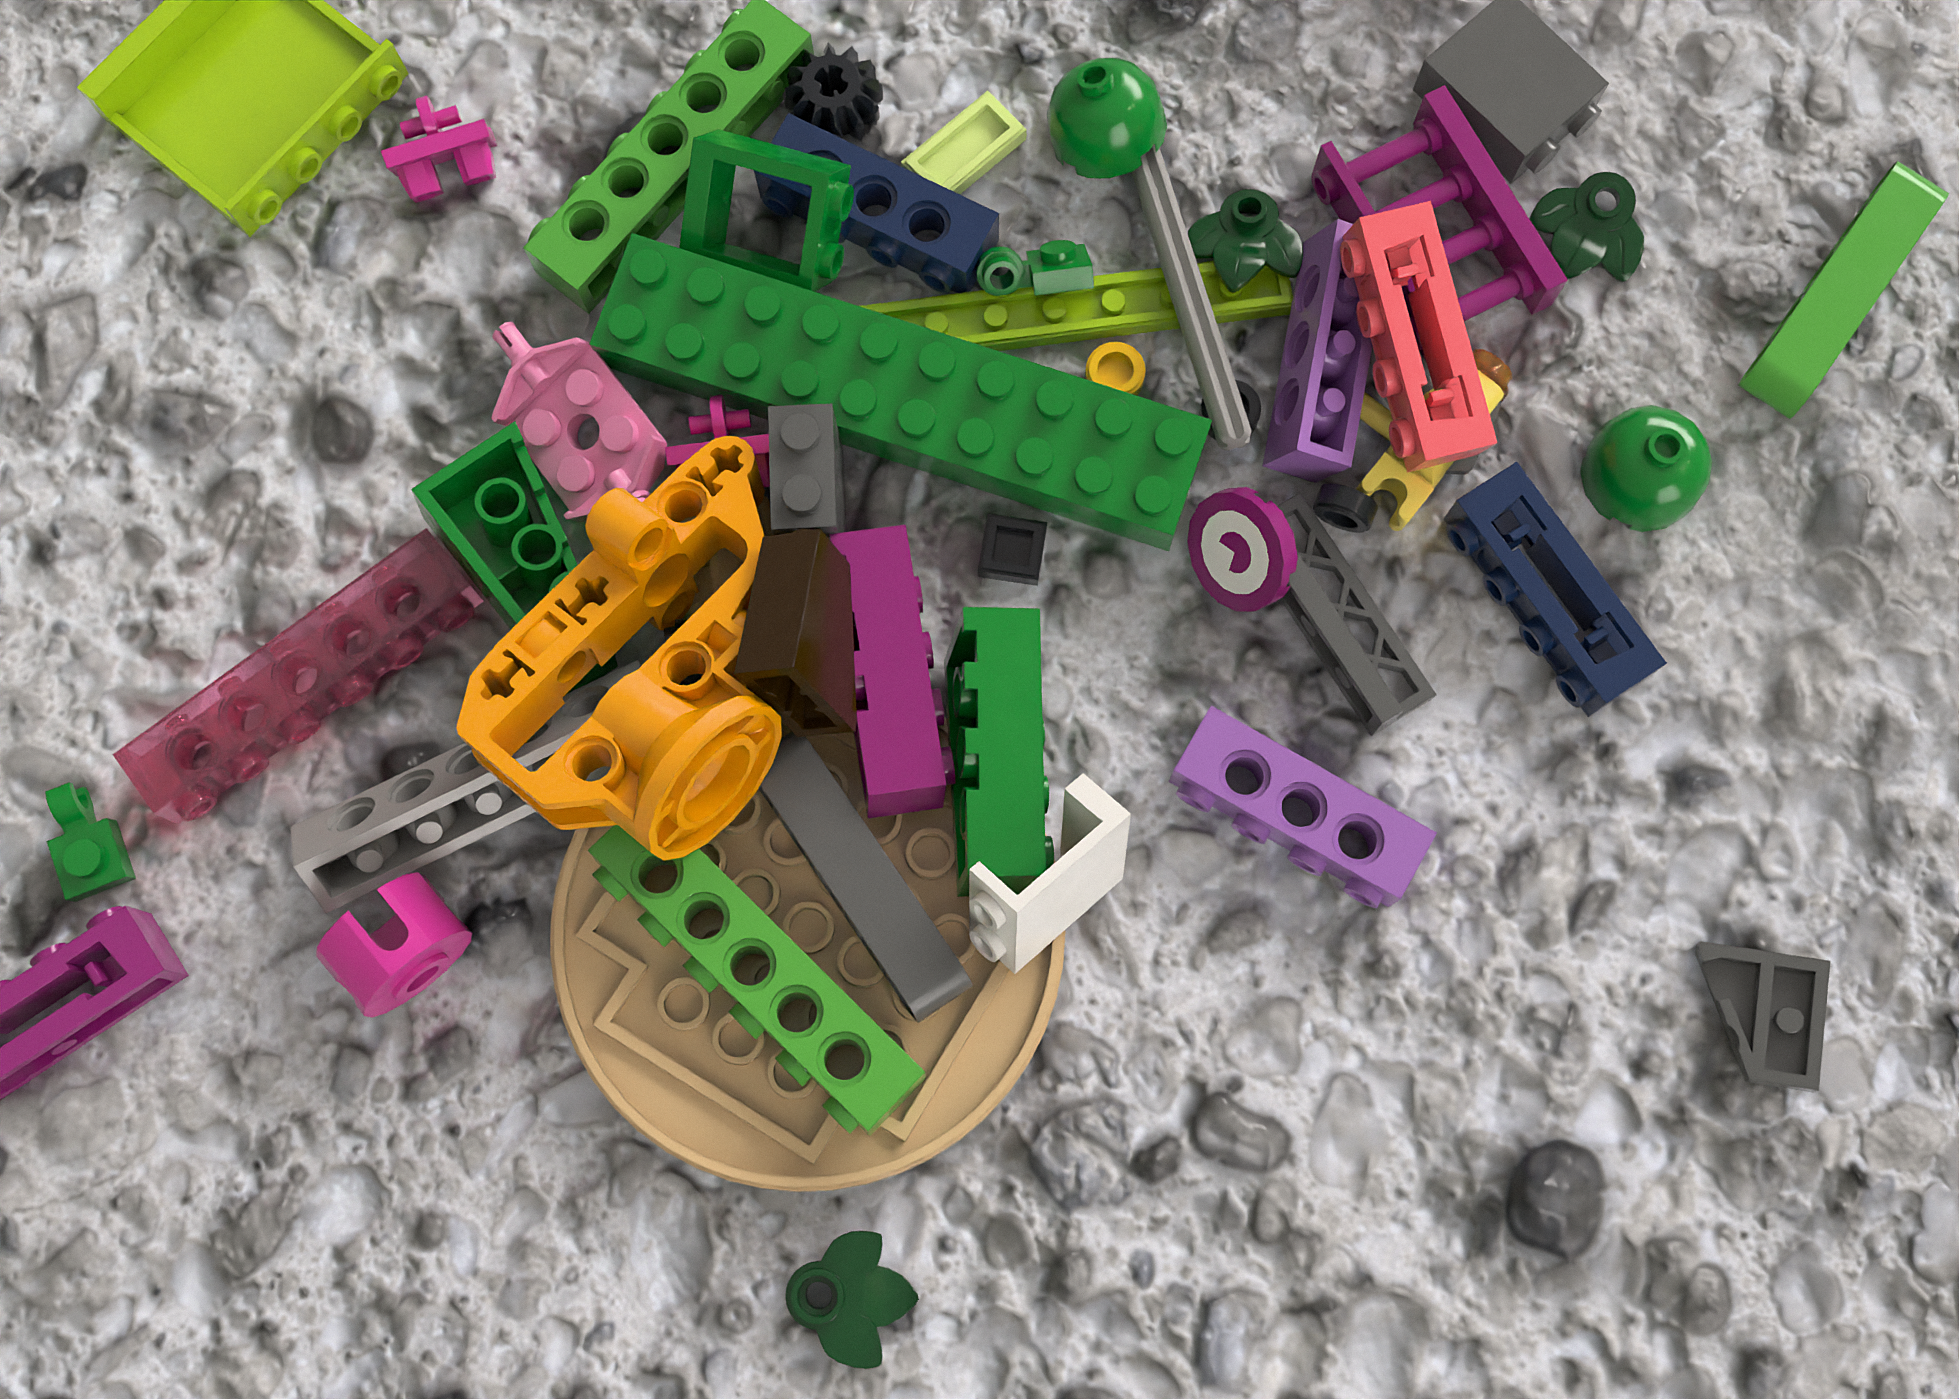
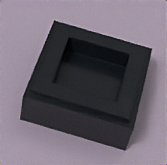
[978,513,1048,586]

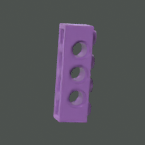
[1262,219,1372,483]
[1168,706,1437,908]

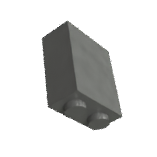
[1413,0,1609,184]
[768,404,846,538]

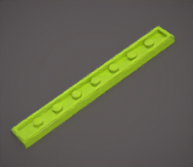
[860,261,1293,351]

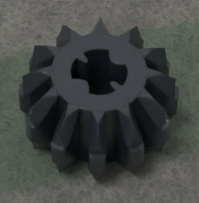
[783,42,883,142]

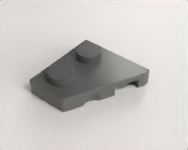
[1695,941,1830,1093]

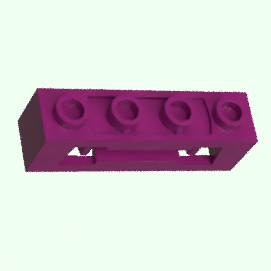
[0,905,189,1100]

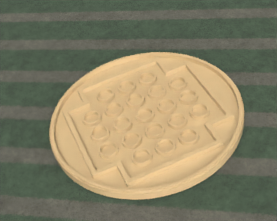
[550,717,1066,1192]

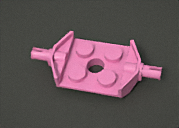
[491,322,667,522]

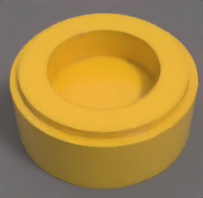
[1085,342,1146,396]

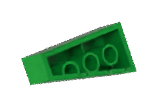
[411,421,618,693]
[944,607,1054,897]

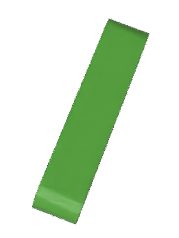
[1738,161,1949,419]

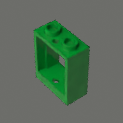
[679,129,854,292]

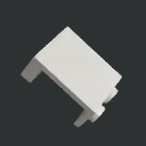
[969,773,1131,974]

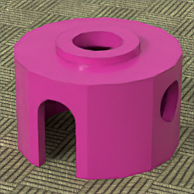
[316,872,472,1018]

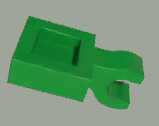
[45,782,136,902]

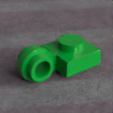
[976,240,1094,296]

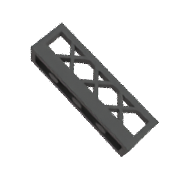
[1277,493,1437,736]

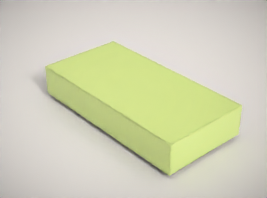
[901,90,1027,194]

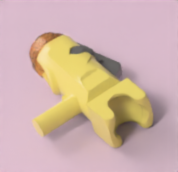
[1356,349,1513,531]

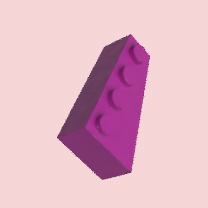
[829,525,955,819]

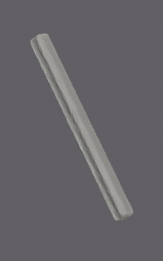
[1131,145,1252,451]

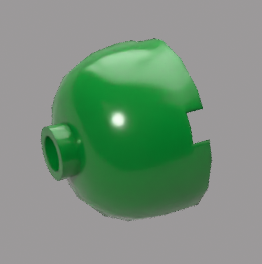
[1046,58,1167,179]
[1580,405,1713,532]

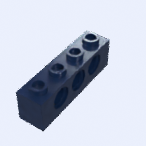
[754,113,999,293]

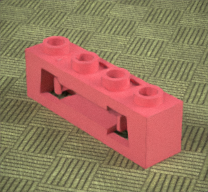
[1340,201,1497,473]

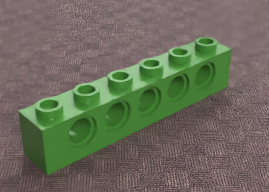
[523,0,814,314]
[588,825,926,1136]

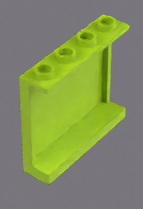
[77,0,409,237]

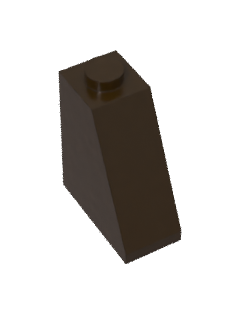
[734,529,857,737]

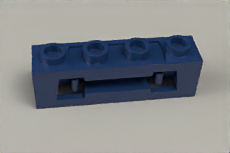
[1443,462,1667,717]

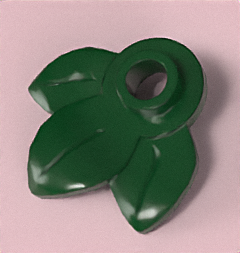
[1529,172,1644,282]
[1187,189,1303,293]
[785,1231,919,1369]

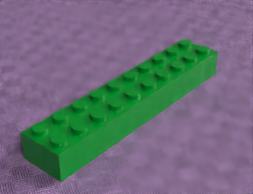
[589,233,1212,552]

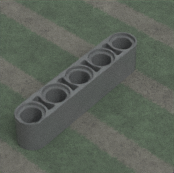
[758,731,973,1023]

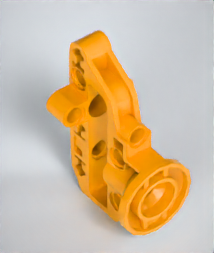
[456,436,782,861]

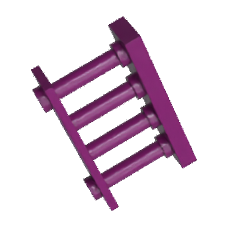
[1311,85,1568,360]

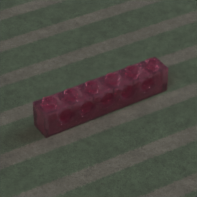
[112,528,484,824]

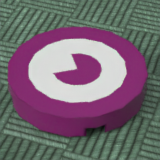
[1187,487,1298,612]

